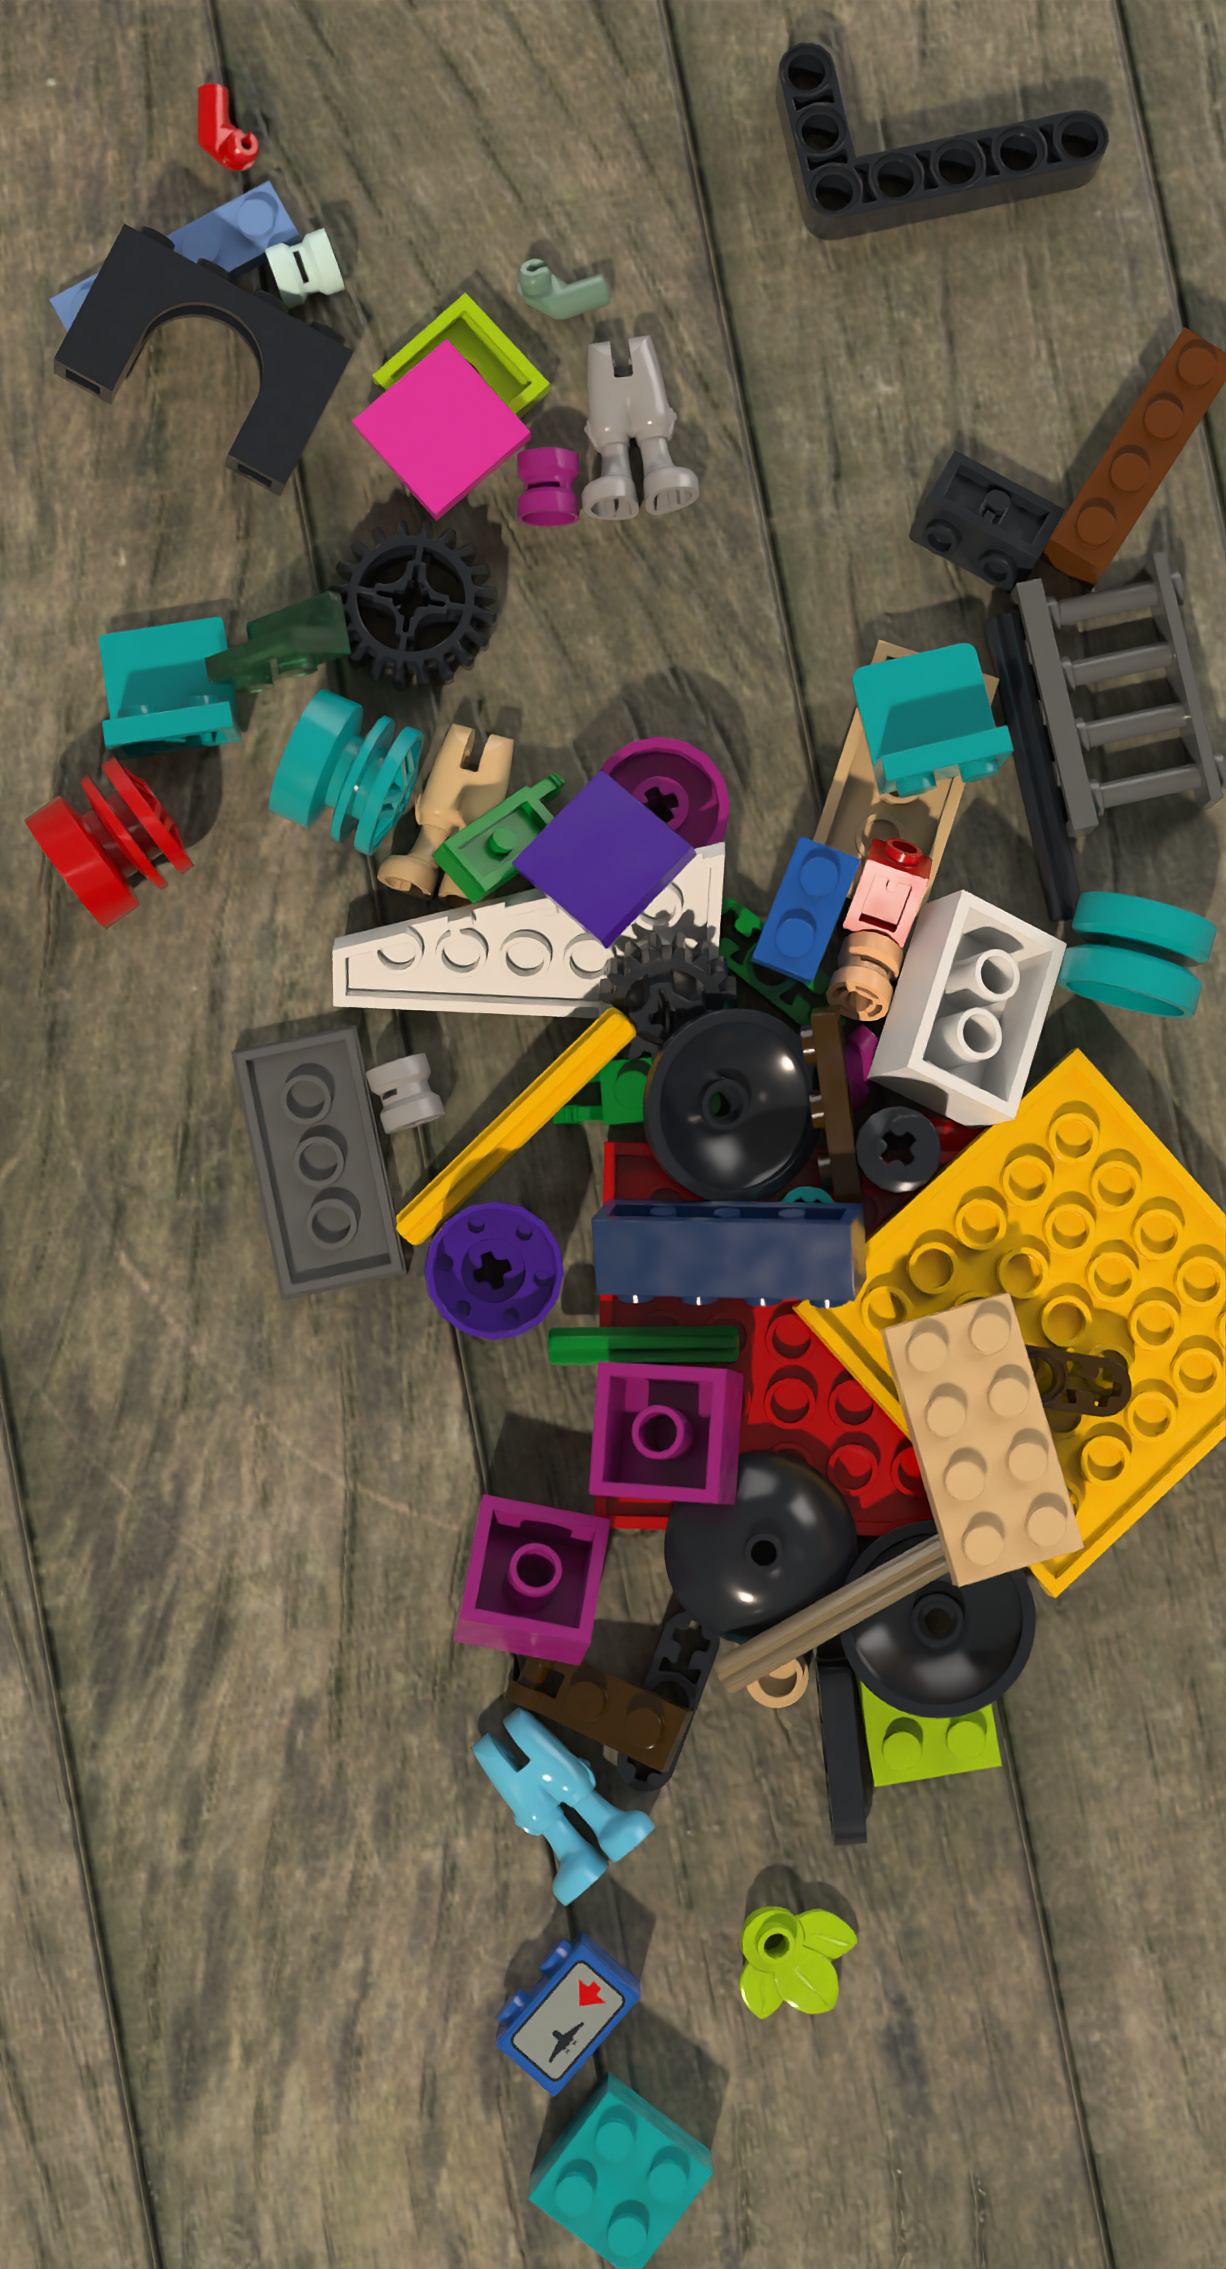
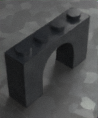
[54,223,354,497]

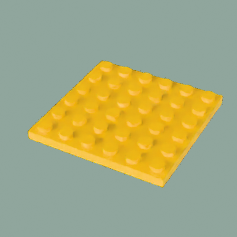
[792,1048,1226,1598]

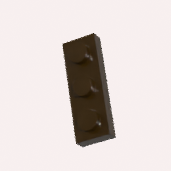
[800,1004,864,1204]

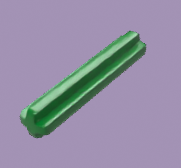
[547,1326,739,1366]

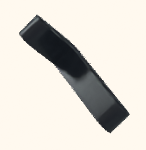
[775,42,1109,241]

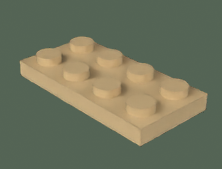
[813,640,999,920]
[879,1292,1084,1587]

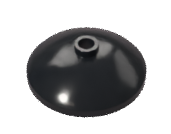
[642,1008,821,1202]
[664,1451,858,1645]
[840,1520,1036,1719]

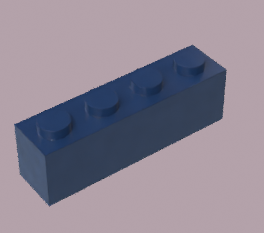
[591,1199,867,1308]

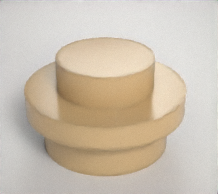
[746,1655,809,1708]

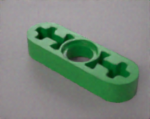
[718,898,848,1029]

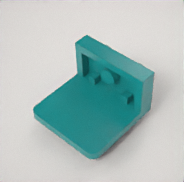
[851,643,1014,798]

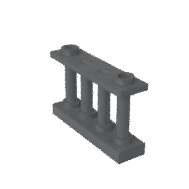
[1008,551,1226,839]

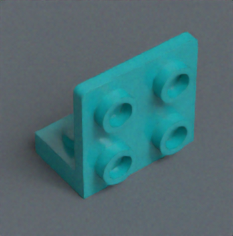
[99,617,242,761]

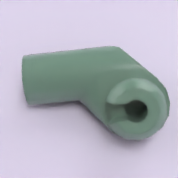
[517,259,610,320]

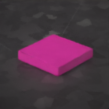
[351,339,531,521]

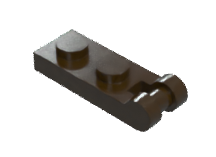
[504,1654,694,1772]

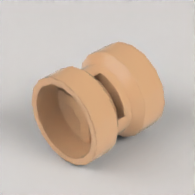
[826,931,904,1021]

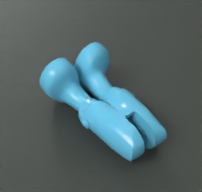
[471,1706,655,1906]

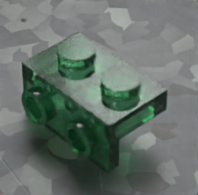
[205,591,351,693]

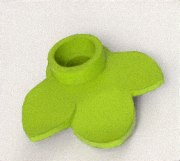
[738,1906,858,2019]

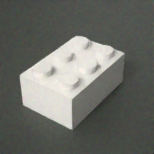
[868,889,1067,1129]

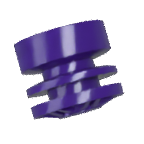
[423,1202,564,1340]

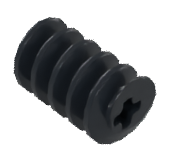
[856,1107,941,1193]

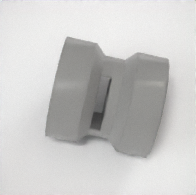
[366,1053,445,1134]

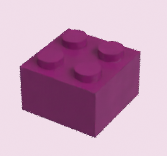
[589,1362,744,1505]
[452,1494,611,1666]

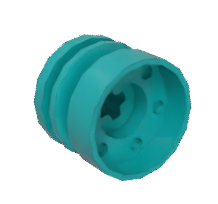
[268,689,424,856]

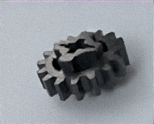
[598,932,737,1063]

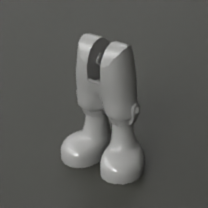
[581,335,699,520]

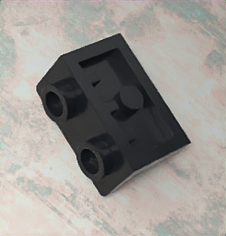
[909,450,1065,594]

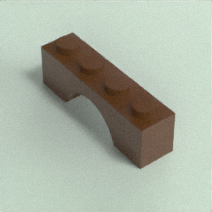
[1039,327,1226,591]

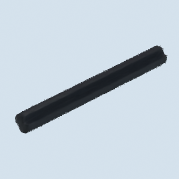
[984,613,1081,923]

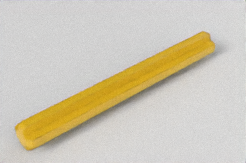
[395,1007,637,1246]

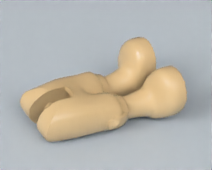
[377,723,514,908]

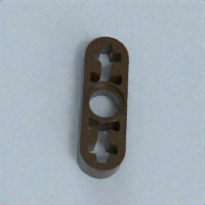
[1025,1344,1132,1417]

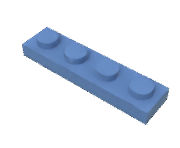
[49,181,301,332]

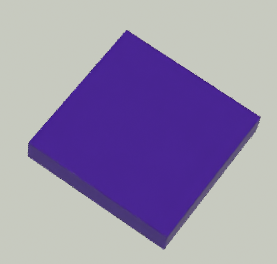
[511,769,697,949]

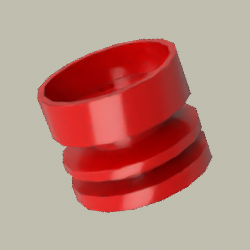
[25,756,195,929]

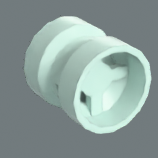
[264,228,345,309]

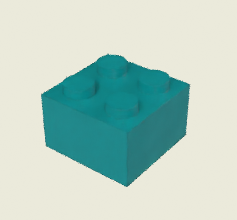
[528,2071,714,2269]

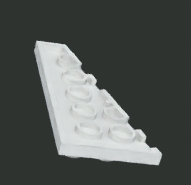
[332,842,725,1018]

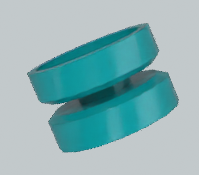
[1056,891,1218,1019]

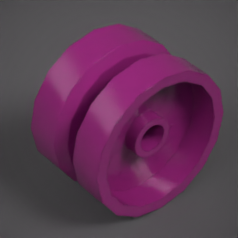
[600,736,730,849]

